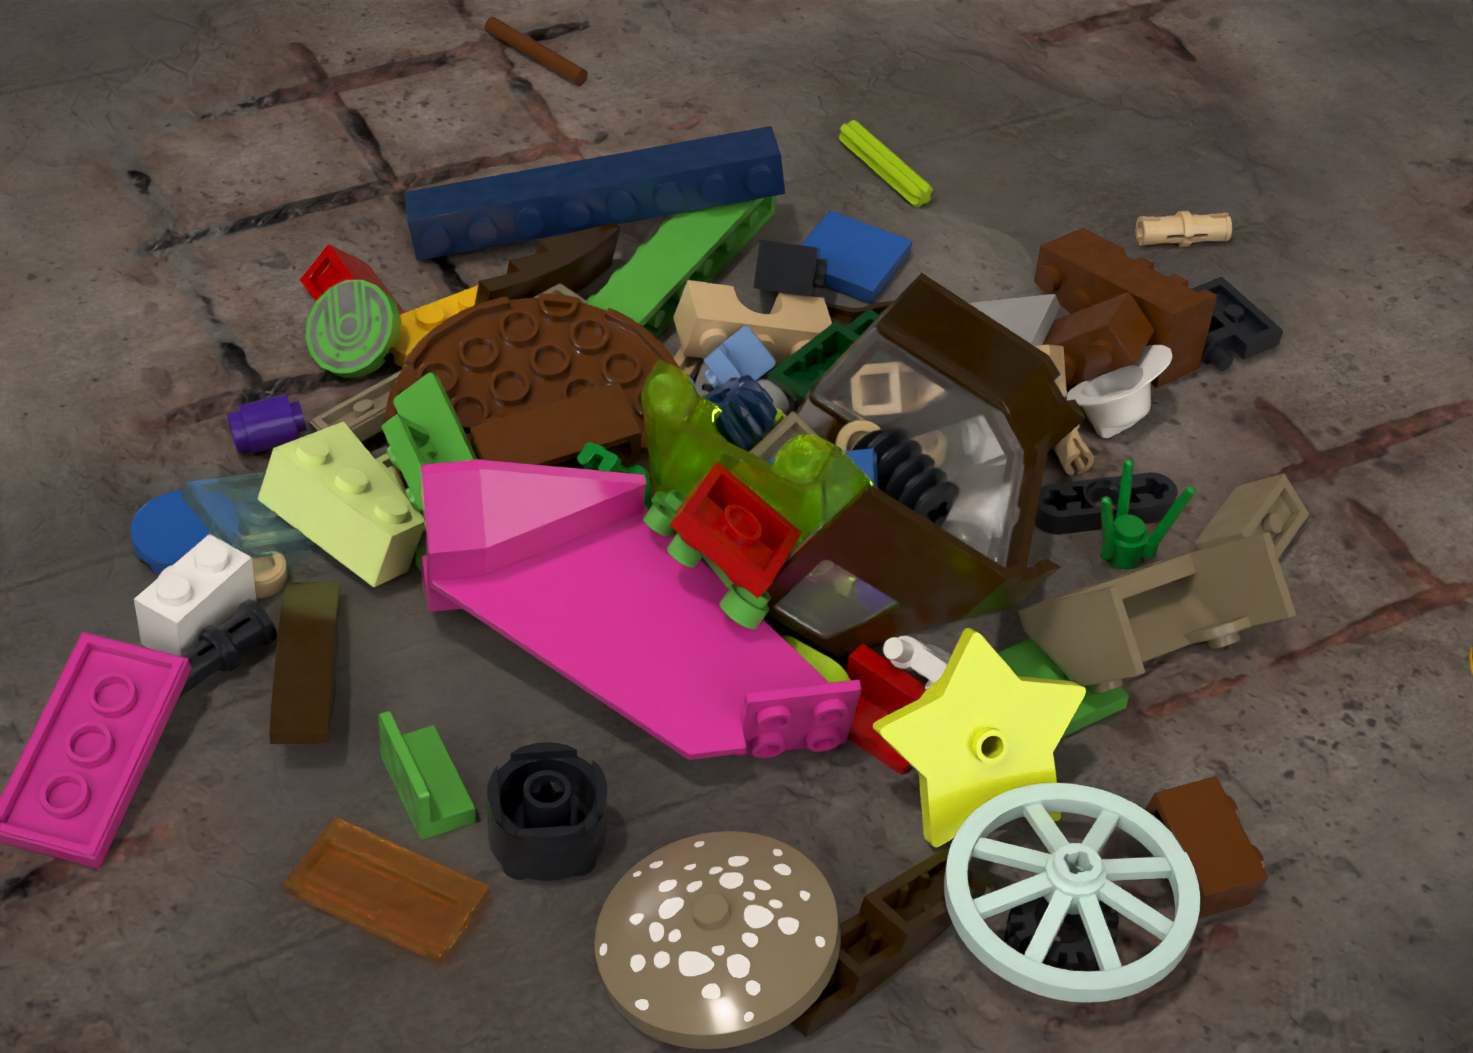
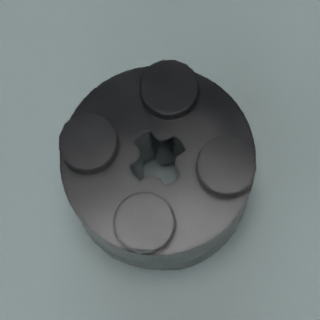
[487,742,607,881]

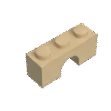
[673,280,832,367]

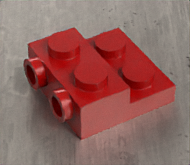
[670,461,802,599]

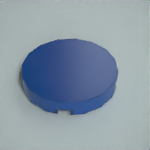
[130,489,240,575]

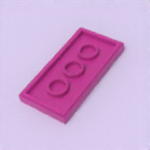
[0,632,192,869]

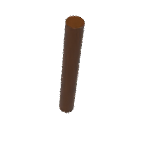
[485,17,588,86]

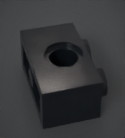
[753,240,828,297]

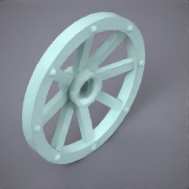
[944,783,1200,1002]

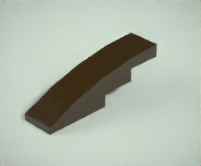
[475,223,620,305]
[269,582,341,744]
[791,848,987,1037]

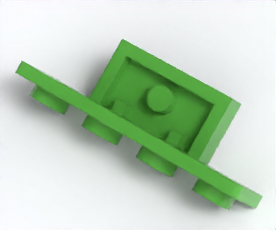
[381,373,478,515]

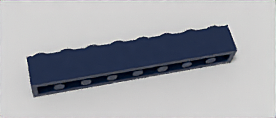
[405,126,786,261]

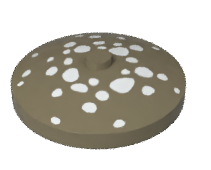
[594,831,841,1049]

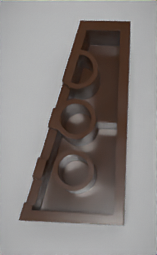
[1034,228,1218,388]

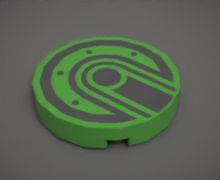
[306,279,401,378]

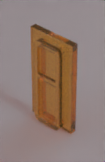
[282,816,490,964]

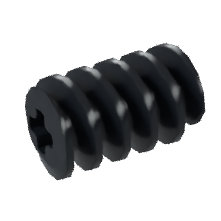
[852,426,960,527]

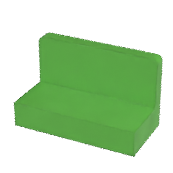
[378,711,476,841]

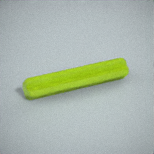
[839,120,933,207]

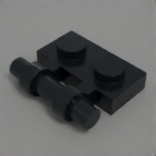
[1192,277,1283,371]

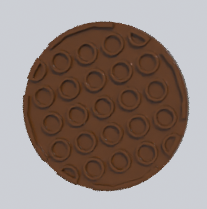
[385,293,694,505]

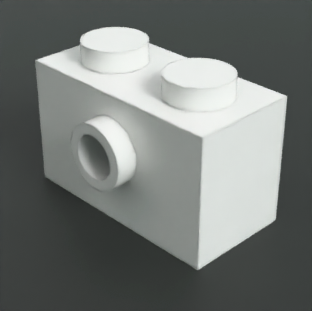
[134,534,257,656]

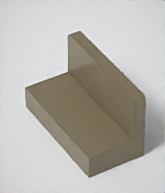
[1195,473,1309,559]

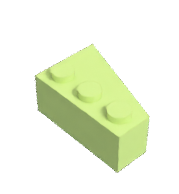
[258,421,425,587]

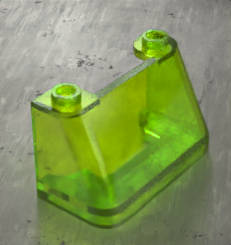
[642,359,876,572]

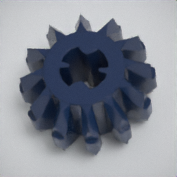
[686,375,778,460]

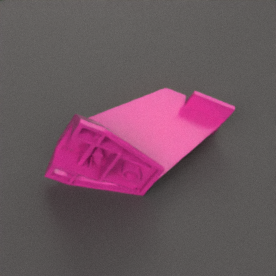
[421,459,862,760]

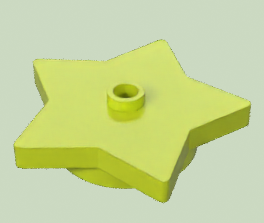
[873,628,1086,848]

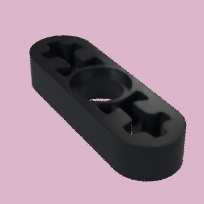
[1035,472,1178,535]

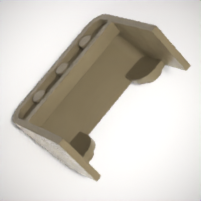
[1017,532,1296,694]

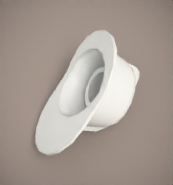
[1067,345,1173,438]

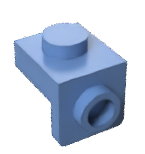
[703,326,776,389]

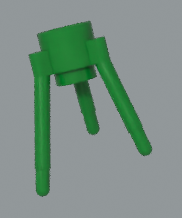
[1100,459,1195,569]

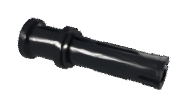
[179,599,277,698]

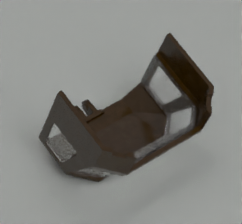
[766,272,1086,658]

